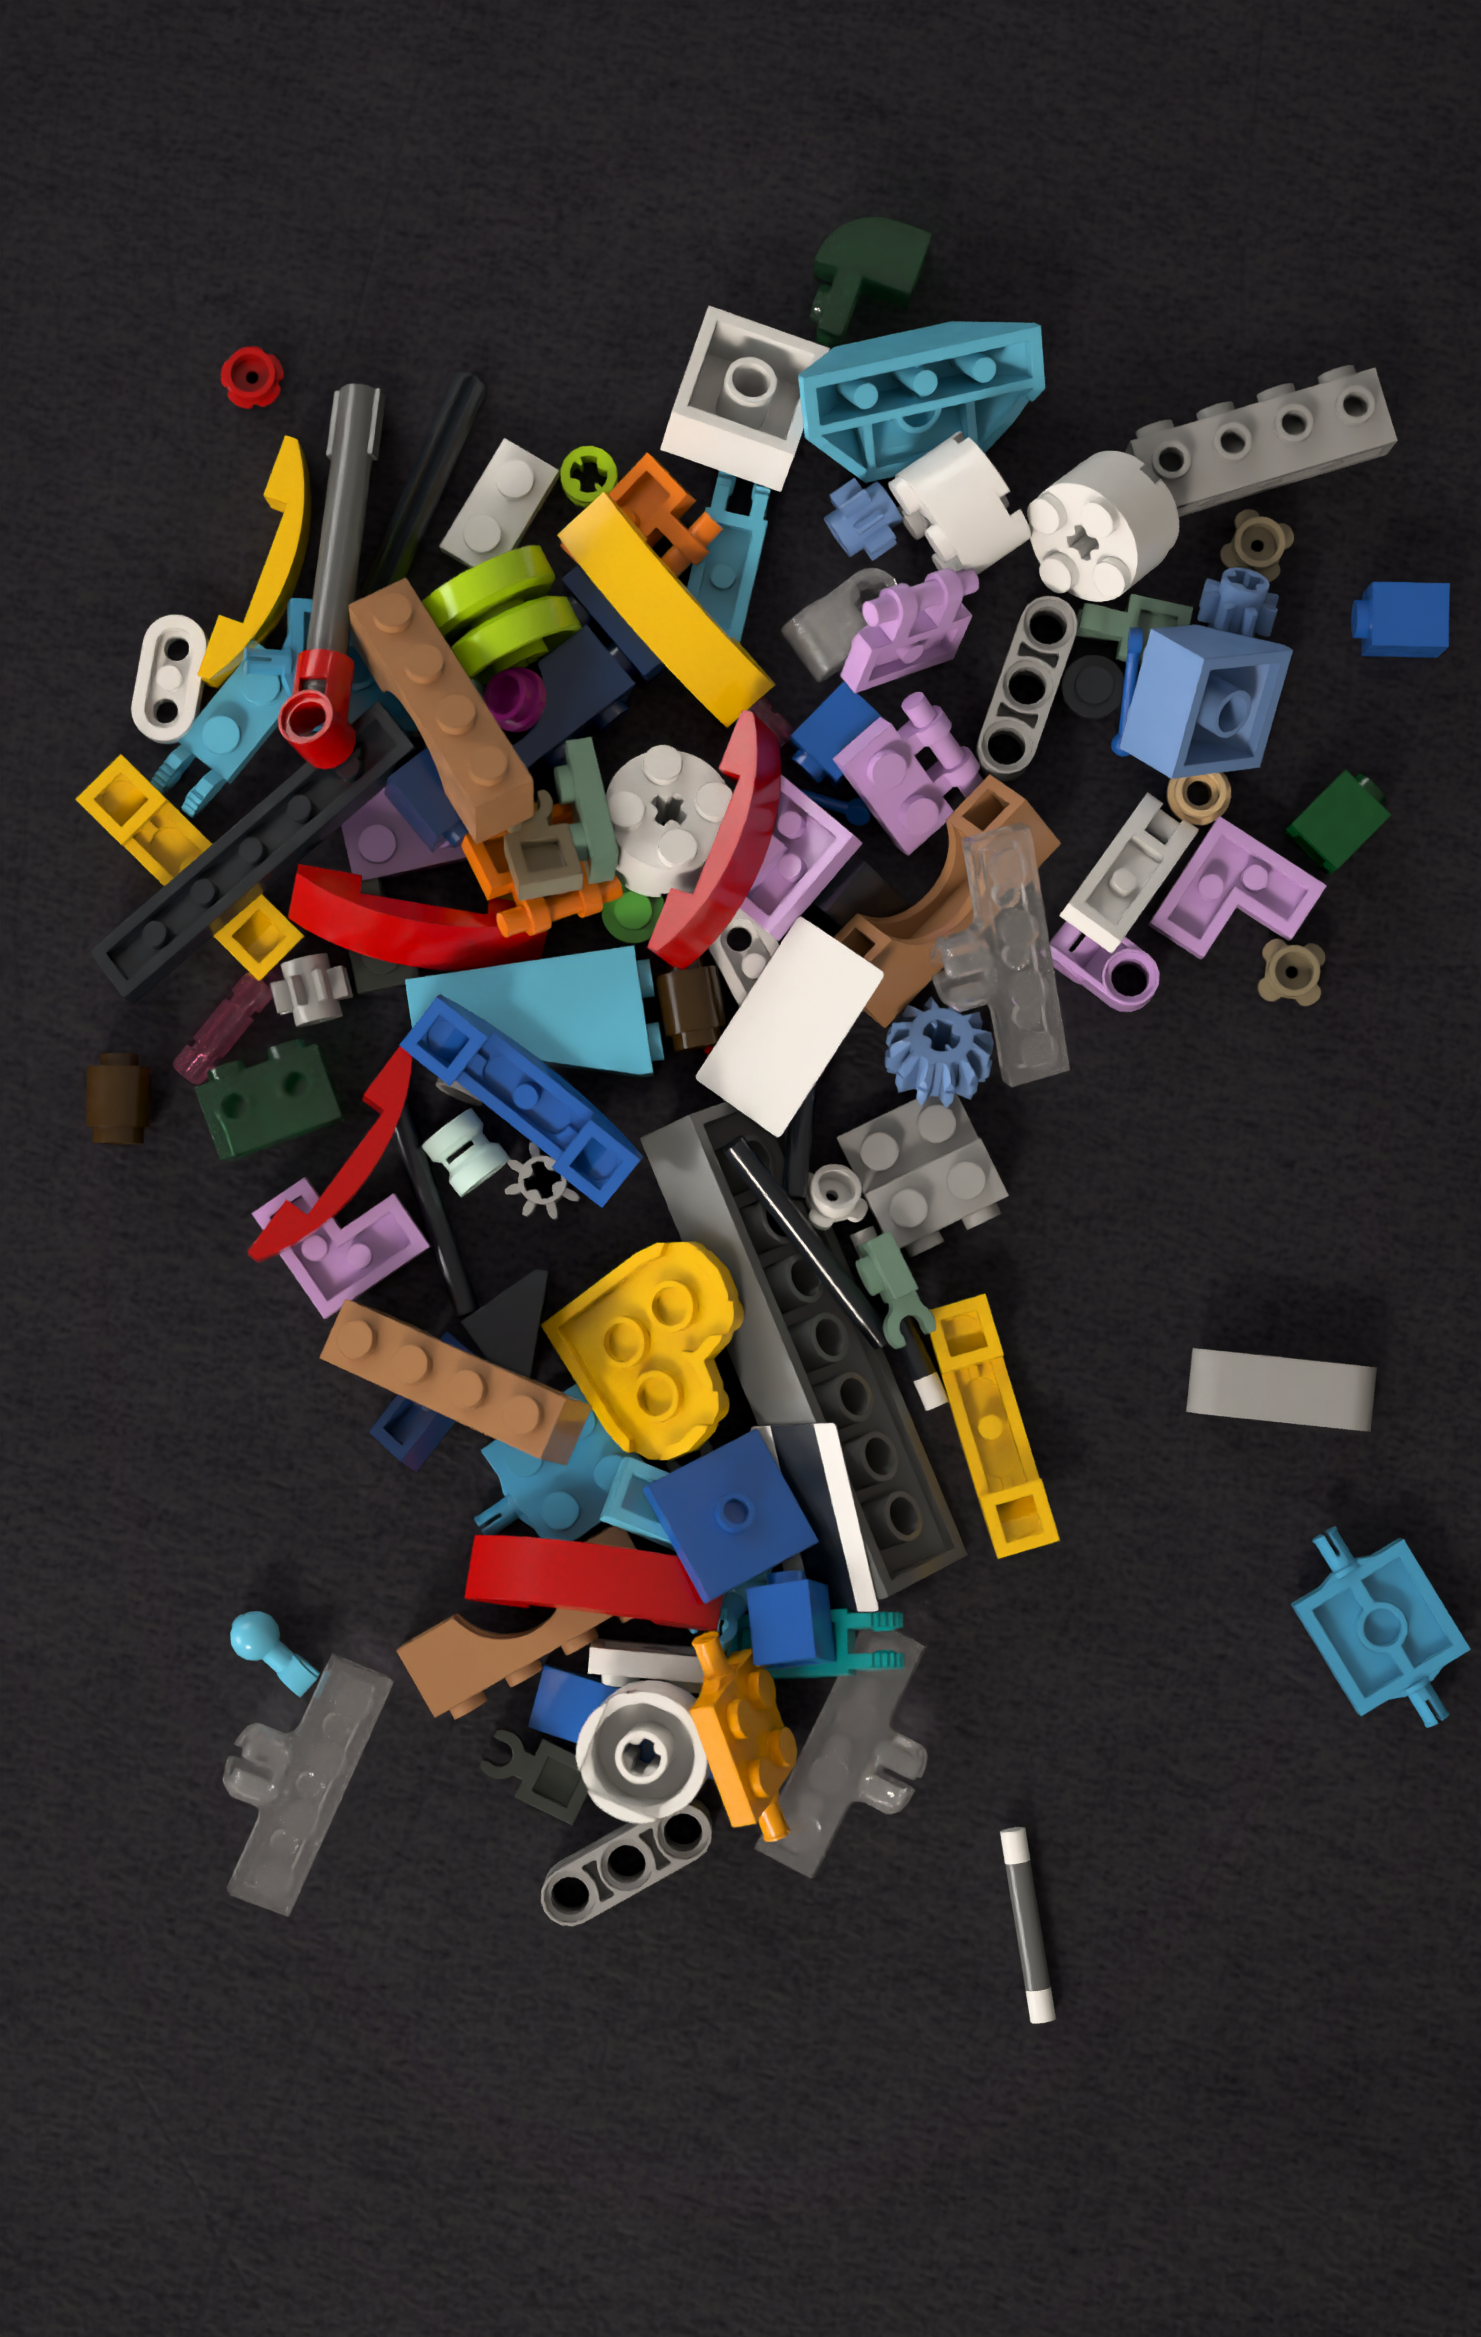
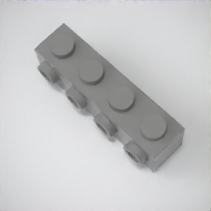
[1125,365,1398,517]

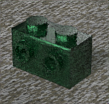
[194,1038,348,1162]

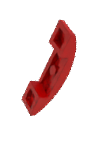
[647,710,781,970]
[288,864,548,971]
[247,1046,412,1263]
[464,1535,724,1632]

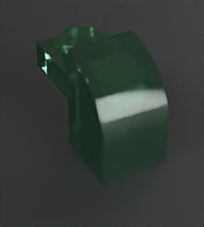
[809,217,932,349]

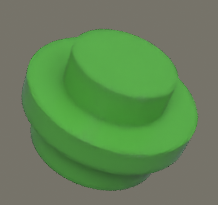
[602,884,664,944]

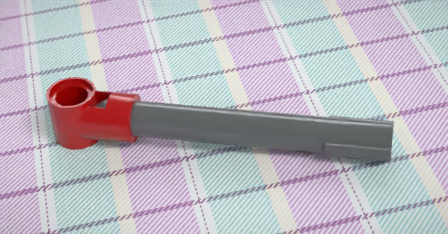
[278,384,386,769]

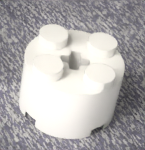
[888,431,1031,575]
[1027,451,1179,602]
[606,745,733,897]
[576,1680,711,1823]

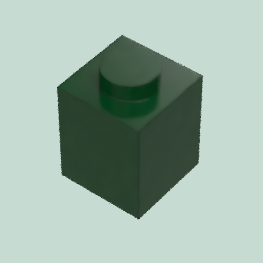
[1283,770,1391,876]

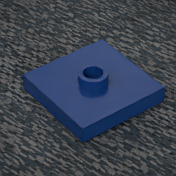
[642,1428,819,1604]

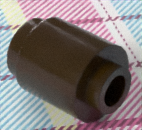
[655,956,728,1052]
[86,1053,151,1145]

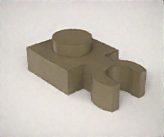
[504,790,583,901]

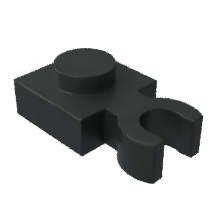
[479,1727,588,1825]

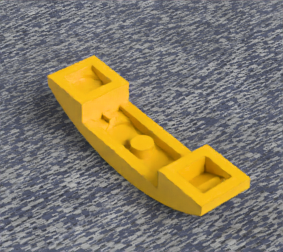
[197,435,311,689]
[557,491,776,728]
[76,754,305,981]
[929,1294,1060,1559]

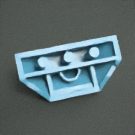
[798,321,1045,483]

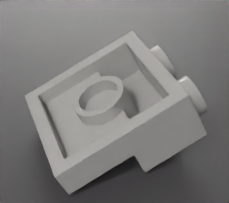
[836,1093,1009,1258]

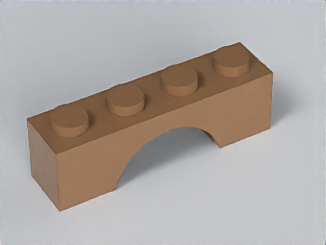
[349,578,534,844]
[834,774,1061,1028]
[320,1299,592,1466]
[396,1525,641,1719]

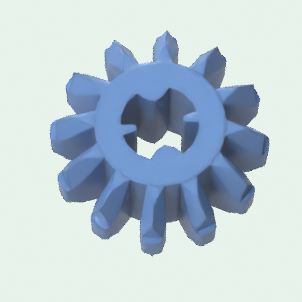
[884,996,994,1109]

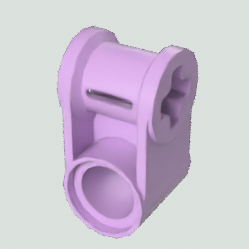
[1036,921,1160,1012]

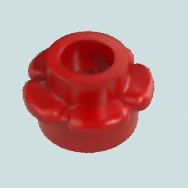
[221,346,284,409]

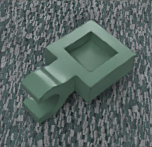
[1076,594,1193,665]
[856,1231,936,1349]

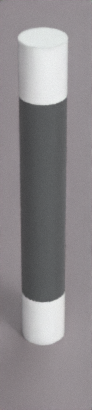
[1000,1827,1056,2023]

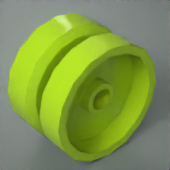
[422,545,582,685]

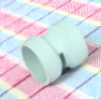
[421,1108,511,1197]

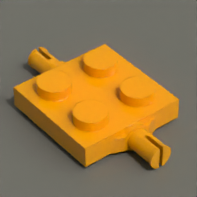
[689,1631,797,1842]

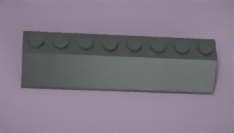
[640,1102,968,1600]

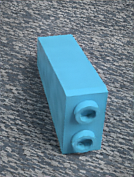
[405,946,664,1078]

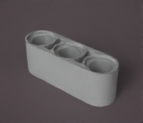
[974,596,1078,782]
[1186,1348,1377,1431]
[541,1798,712,1926]

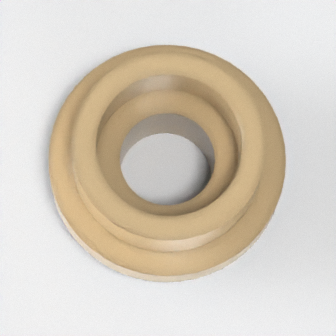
[1167,772,1231,826]

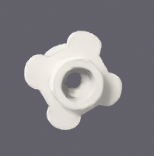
[806,1164,868,1230]

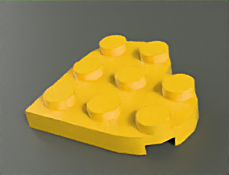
[541,1241,744,1460]

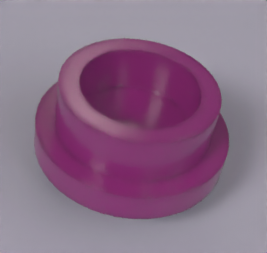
[484,667,546,732]

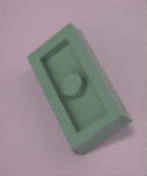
[554,737,619,884]

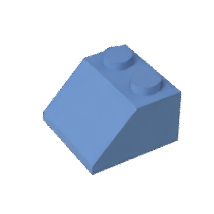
[1120,625,1293,779]

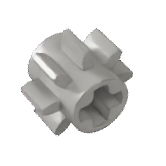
[270,953,353,1027]
[505,1142,580,1219]

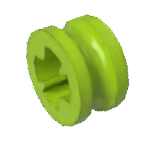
[560,446,618,509]

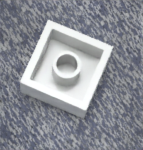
[660,306,830,492]

